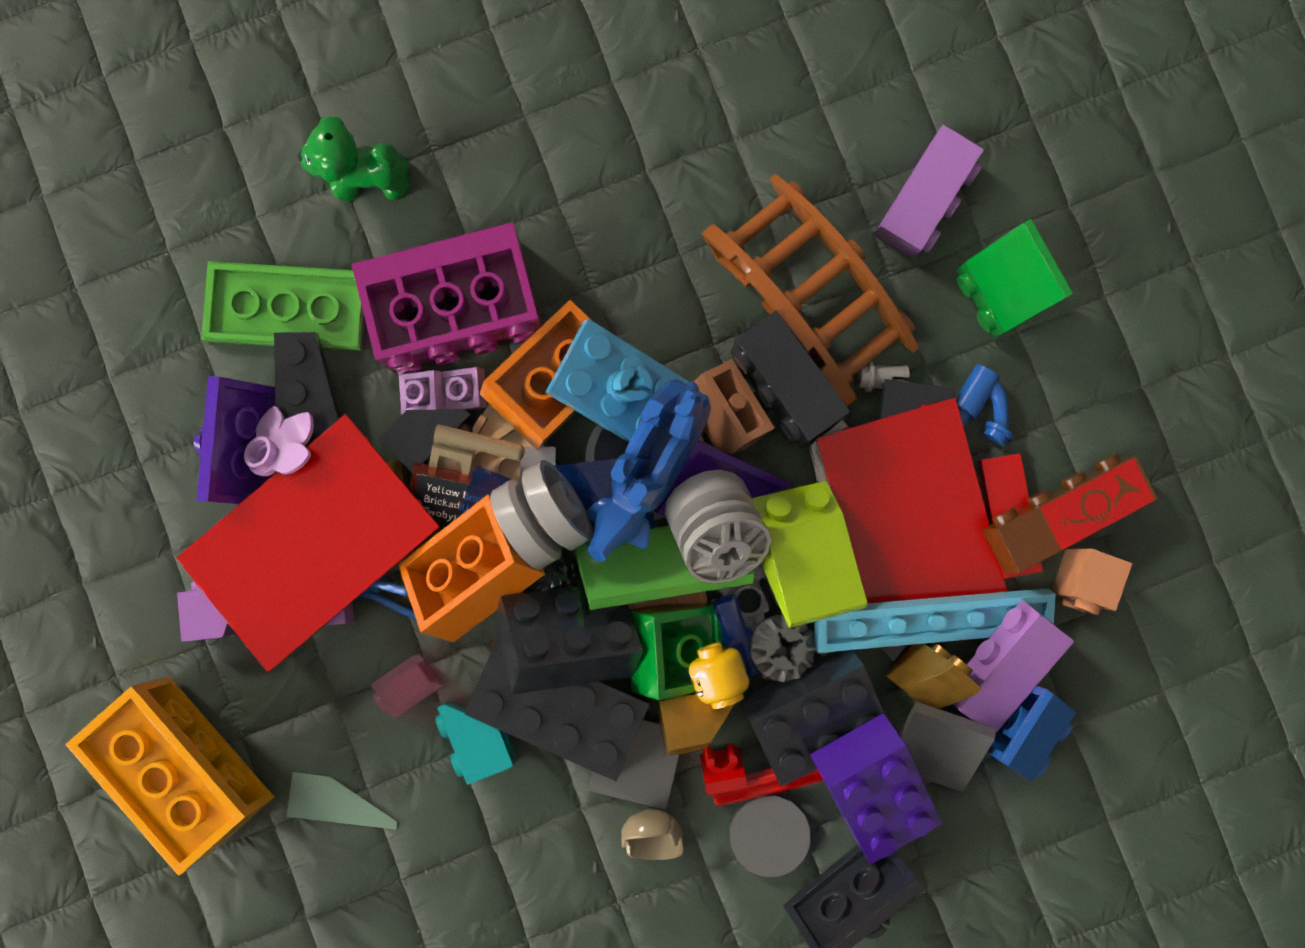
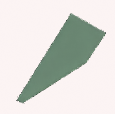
[287,772,397,830]

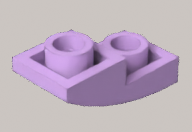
[399,367,487,414]

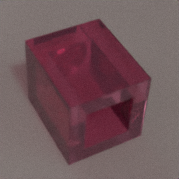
[371,654,442,719]

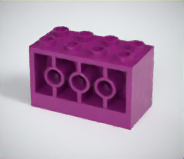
[351,222,543,375]

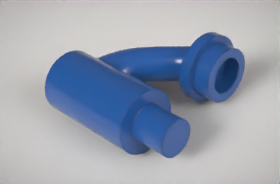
[956,364,1014,446]

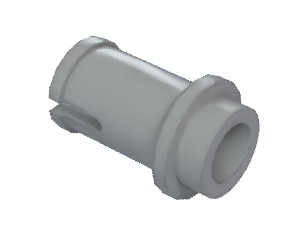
[856,361,910,392]

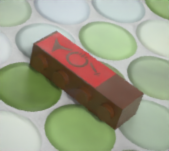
[982,453,1158,573]

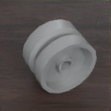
[490,460,593,570]

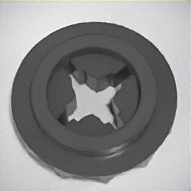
[751,615,817,682]

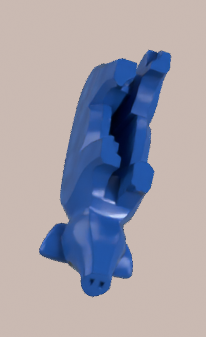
[586,379,711,561]

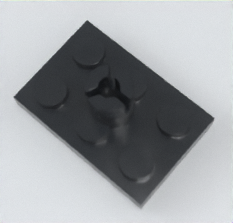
[783,845,925,948]

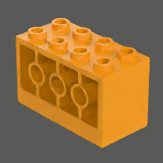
[65,676,275,876]

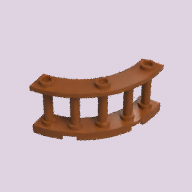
[701,174,919,407]

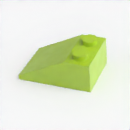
[752,481,867,628]

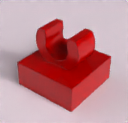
[700,743,747,795]

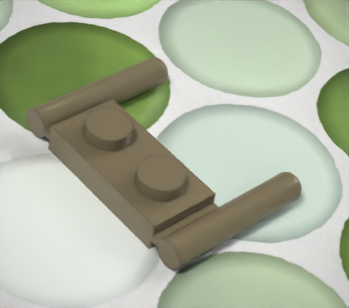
[427,424,525,536]

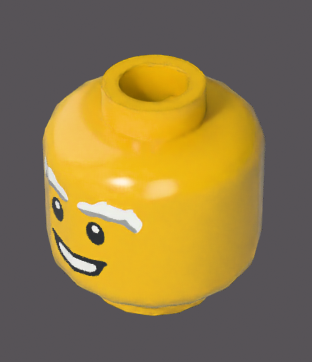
[689,643,750,709]

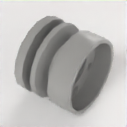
[664,470,771,584]

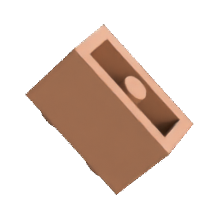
[694,359,774,455]
[1051,549,1132,615]

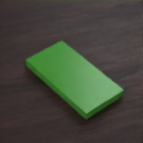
[201,261,365,352]
[574,526,754,610]

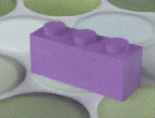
[873,125,984,259]
[953,600,1074,734]

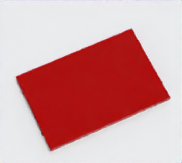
[815,398,1007,604]
[176,414,440,672]

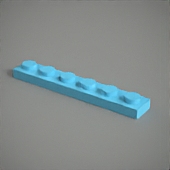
[814,588,1056,653]

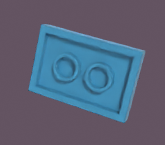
[545,319,689,442]

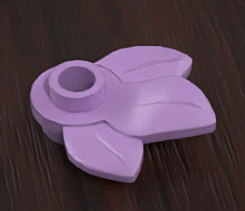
[244,406,314,477]

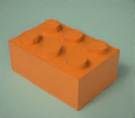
[479,300,592,451]
[398,495,545,642]

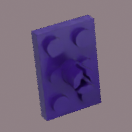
[194,376,276,505]

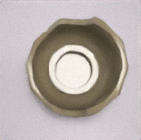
[621,809,684,860]

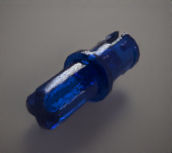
[712,595,759,677]

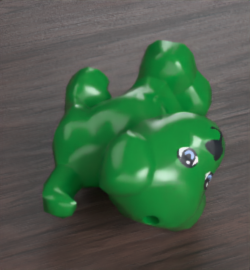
[298,117,410,203]

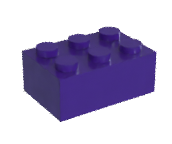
[810,713,942,865]

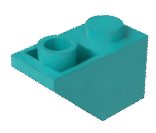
[435,700,517,785]

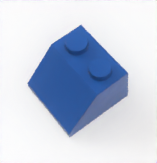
[987,686,1076,782]

